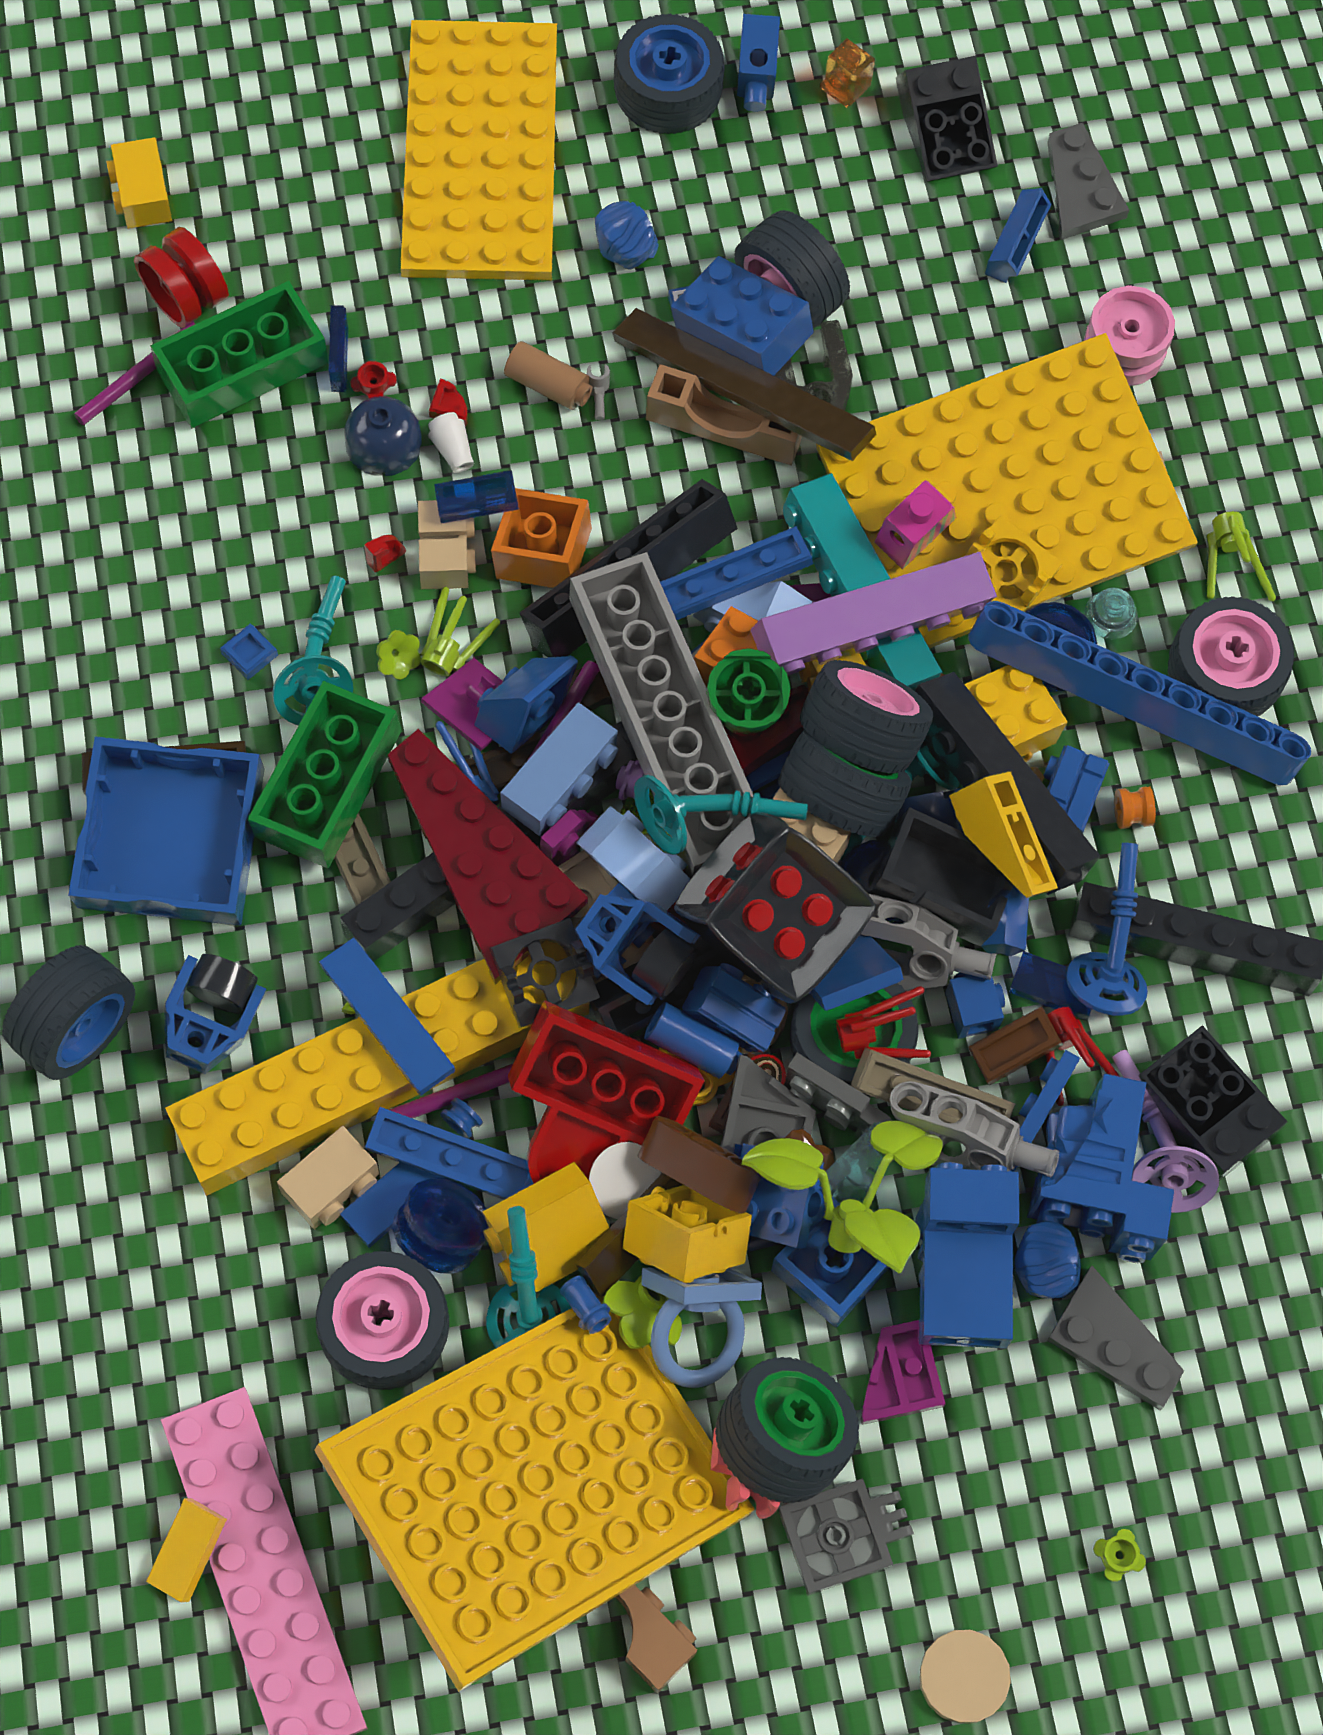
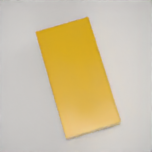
[146,1498,227,1603]

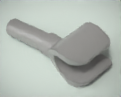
[587,365,610,420]

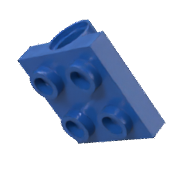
[741,1143,826,1249]

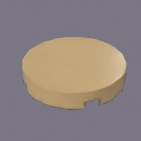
[919,1630,1011,1724]

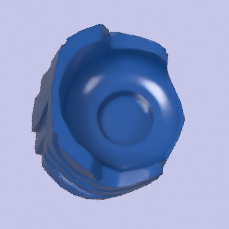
[595,201,659,270]
[1013,1221,1081,1299]

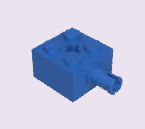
[771,1197,890,1328]

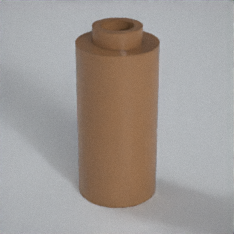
[504,341,592,410]

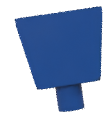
[737,14,780,112]

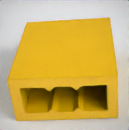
[483,1162,609,1292]

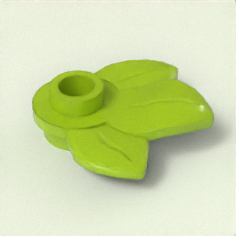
[602,1276,682,1349]

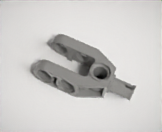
[861,894,996,991]
[890,1081,1059,1178]

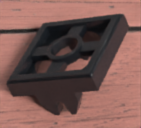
[489,918,600,1028]

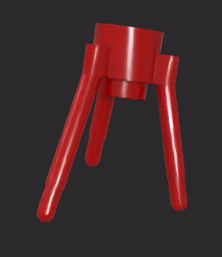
[836,986,931,1059]
[1045,1007,1120,1106]

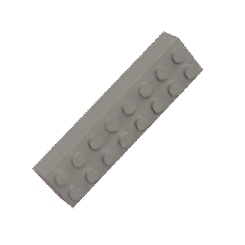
[570,552,753,879]

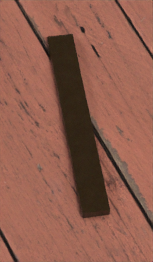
[612,308,877,461]

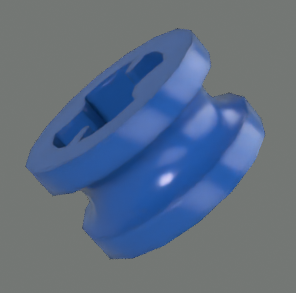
[440,1098,483,1139]

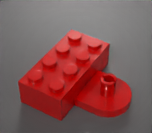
[508,1000,705,1183]

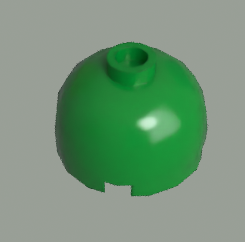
[706,648,791,735]

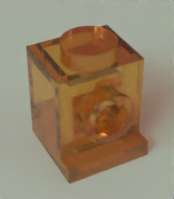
[820,38,875,108]

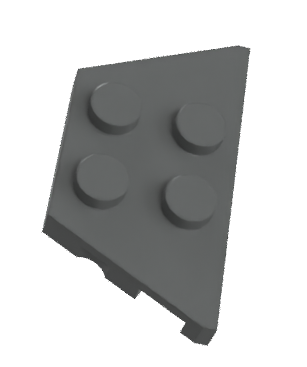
[720,1054,816,1157]

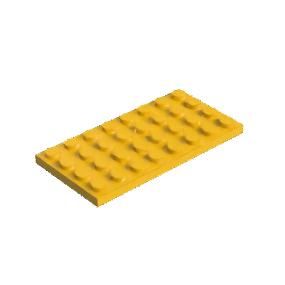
[401,20,557,280]

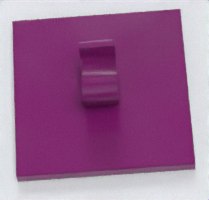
[421,658,503,751]

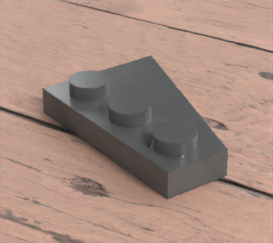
[1047,123,1129,240]
[1047,1266,1184,1411]

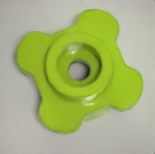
[1093,1529,1146,1582]

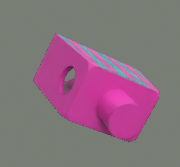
[874,480,956,570]

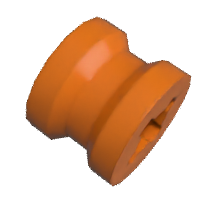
[1114,787,1156,829]

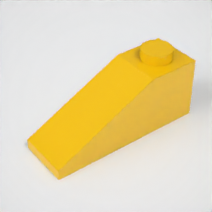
[949,772,1058,898]

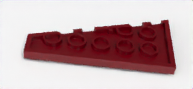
[388,729,588,985]

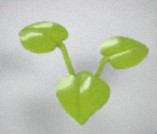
[741,1121,943,1274]

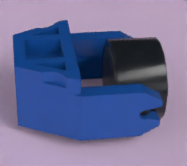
[576,894,700,1005]
[164,954,266,1074]

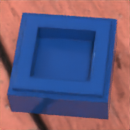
[220,623,278,680]

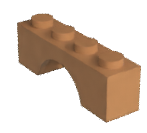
[646,364,803,466]
[614,1585,697,1694]

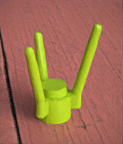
[1206,511,1276,601]
[420,587,500,677]

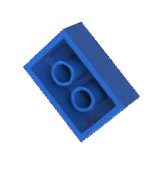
[671,256,814,376]

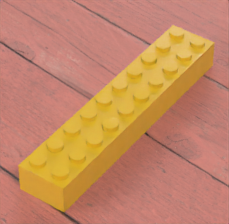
[165,941,589,1196]

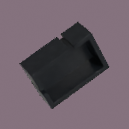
[868,807,1013,946]

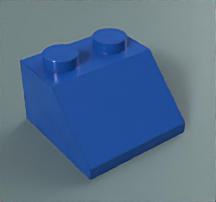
[475,656,578,754]

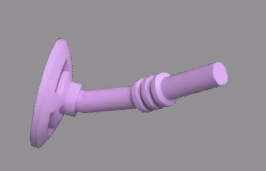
[1112,1050,1219,1213]

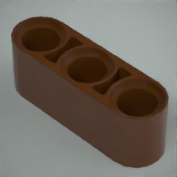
[637,1116,762,1213]

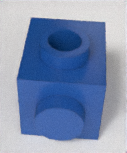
[945,972,1005,1039]

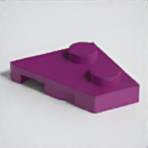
[540,809,599,867]
[860,1320,945,1425]

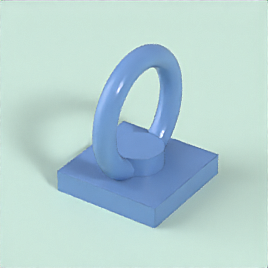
[642,1267,762,1388]

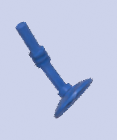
[1066,843,1148,1016]

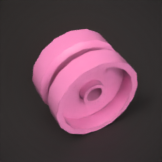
[1084,286,1175,386]

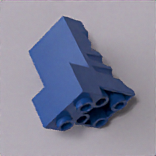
[1027,1074,1174,1263]
[915,1162,1019,1349]

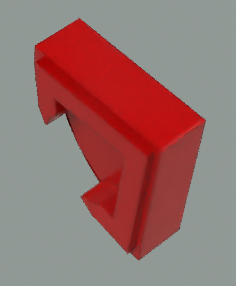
[429,378,468,427]
[364,535,406,572]

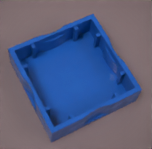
[68,737,265,926]

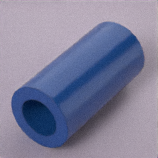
[644,1002,742,1079]

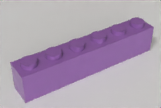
[751,552,997,675]

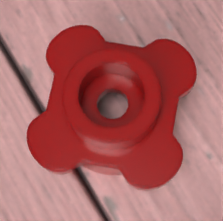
[350,361,397,399]

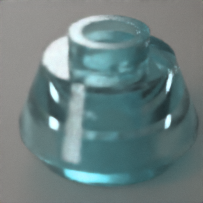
[1084,588,1138,640]

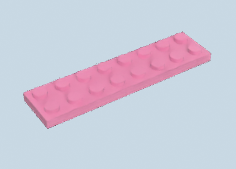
[161,1387,368,1735]

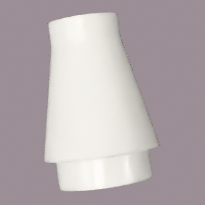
[428,412,474,473]

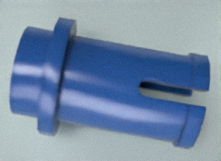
[560,1275,611,1334]

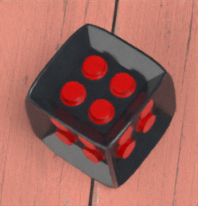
[674,812,876,1003]

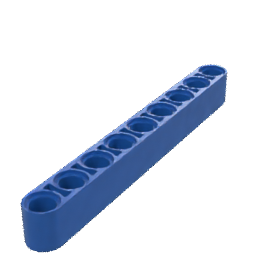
[968,601,1311,785]

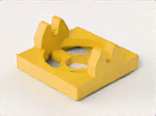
[965,515,1063,612]

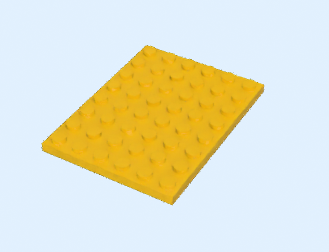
[816,333,1198,648]
[314,1295,755,1692]

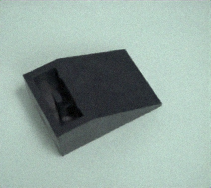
[895,56,998,182]
[1139,1025,1288,1181]

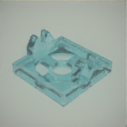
[819,1122,882,1203]

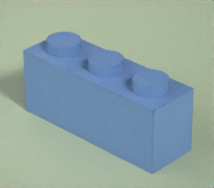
[501,702,619,837]

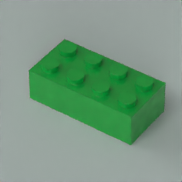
[150,280,329,429]
[248,681,402,869]

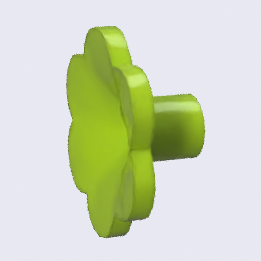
[376,630,421,679]

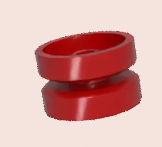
[134,227,229,328]

